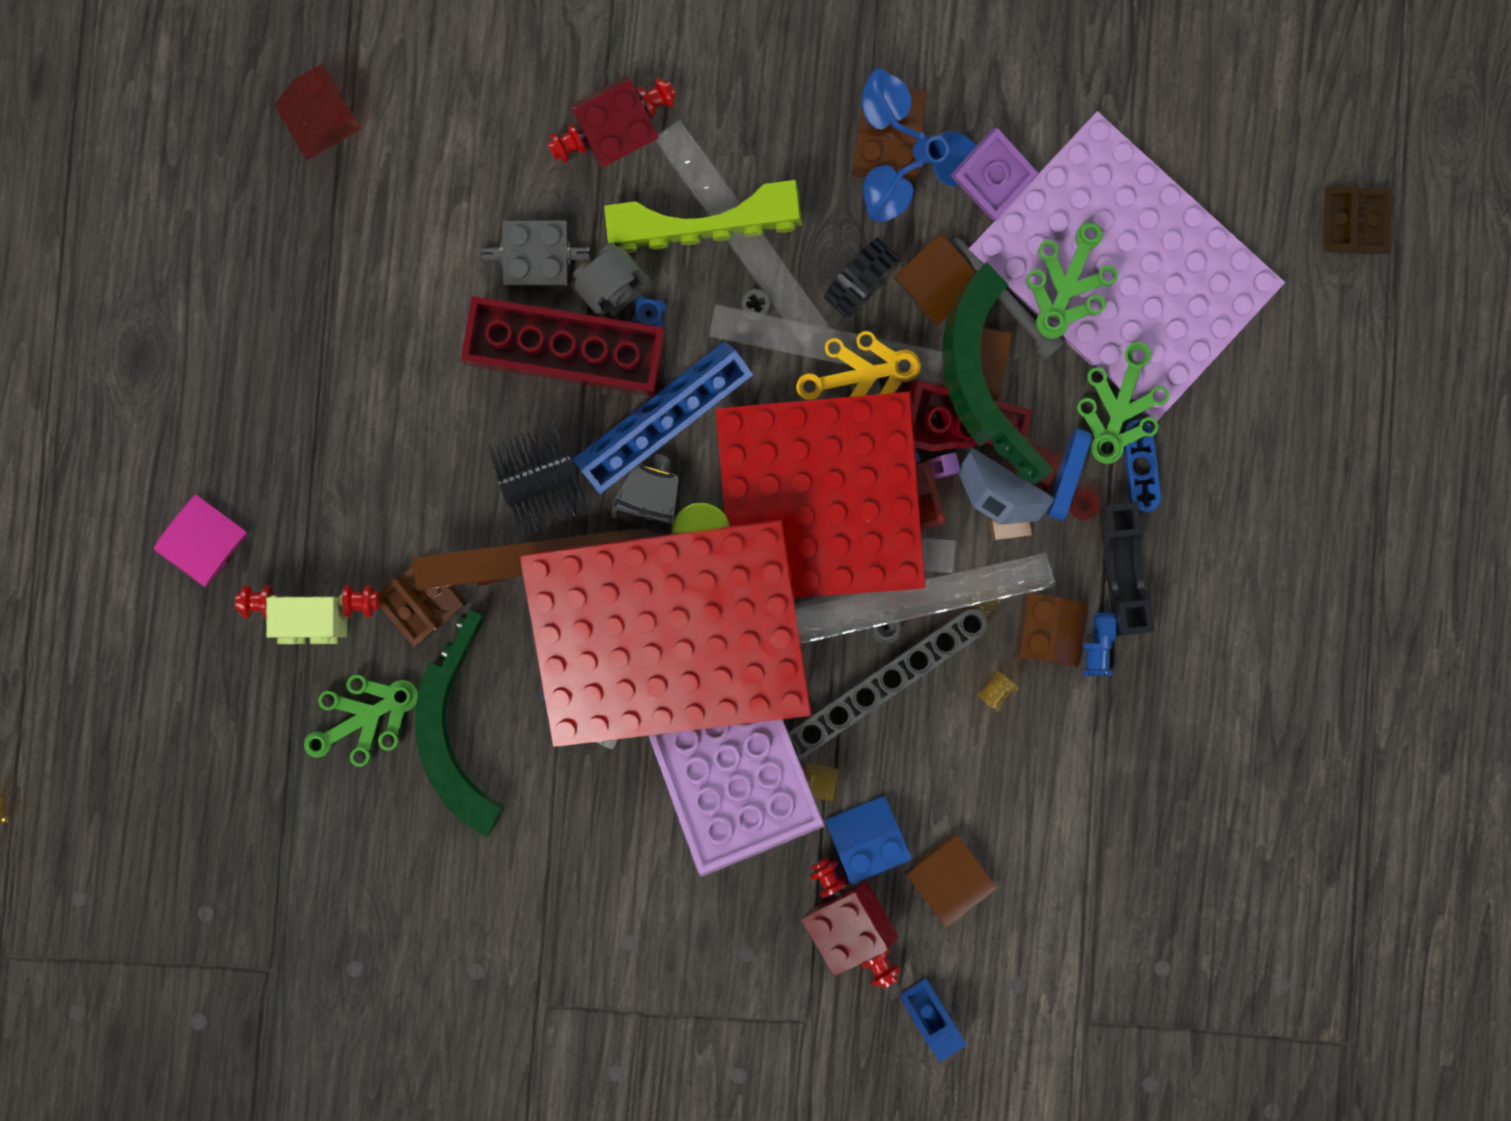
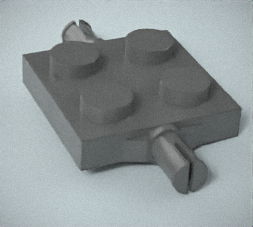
[481,220,590,286]

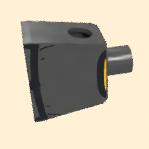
[611,454,679,535]

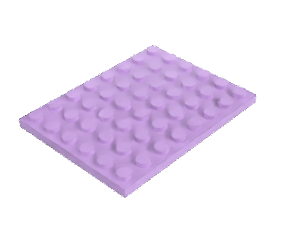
[969,111,1285,423]

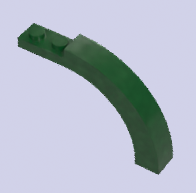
[942,262,1054,486]
[415,609,505,838]

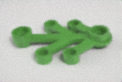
[1025,222,1118,339]
[1077,342,1170,464]
[304,675,418,767]

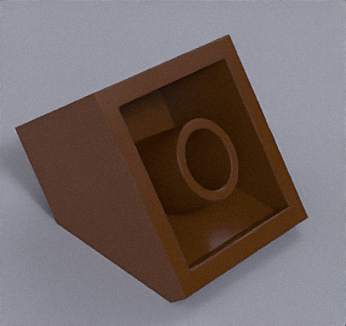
[1014,593,1088,667]

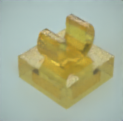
[805,762,839,801]

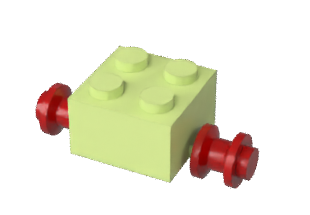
[235,585,380,644]

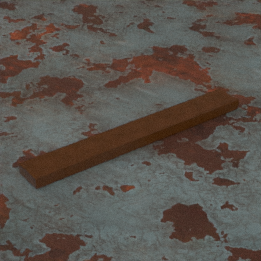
[412,528,671,591]

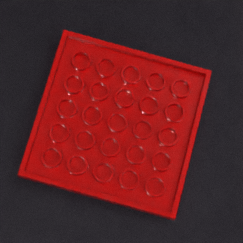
[716,392,926,598]

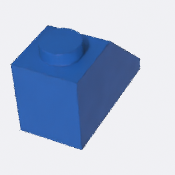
[899,979,967,1062]

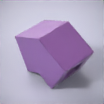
[928,453,961,479]

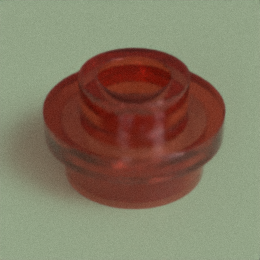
[1069,488,1100,520]

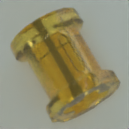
[976,670,1019,712]

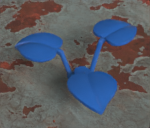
[861,68,977,222]

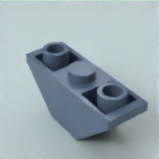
[959,448,1055,524]

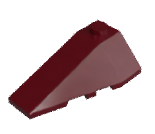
[901,380,1032,451]

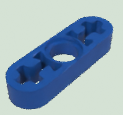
[1122,420,1161,513]
[1046,428,1092,521]

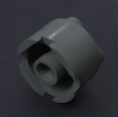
[573,243,649,318]

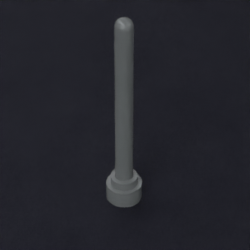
[950,237,1064,360]

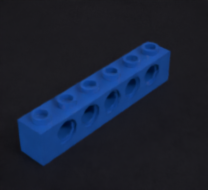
[573,341,753,494]

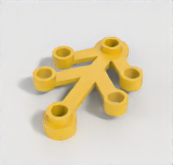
[796,331,921,400]

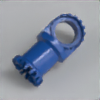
[1083,613,1116,676]

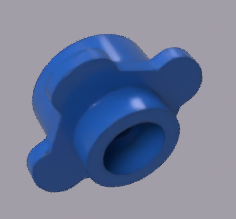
[631,297,666,327]

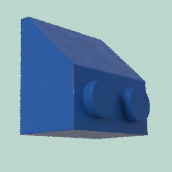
[825,796,912,884]

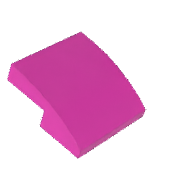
[153,494,247,588]

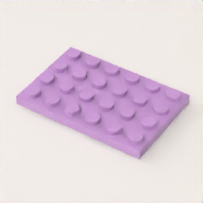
[649,719,825,876]

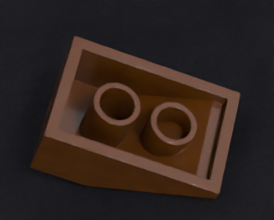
[851,82,927,185]

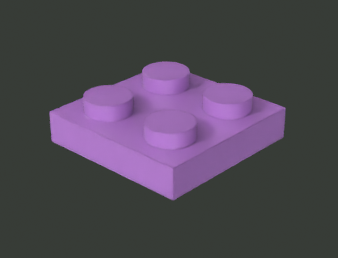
[950,128,1038,220]

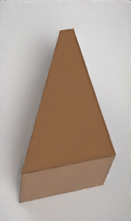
[989,520,1032,541]

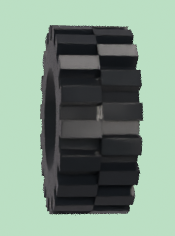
[823,237,902,319]

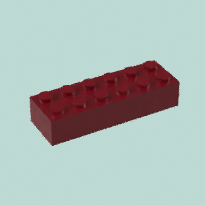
[461,296,666,396]

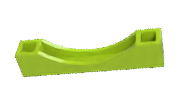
[604,180,802,253]

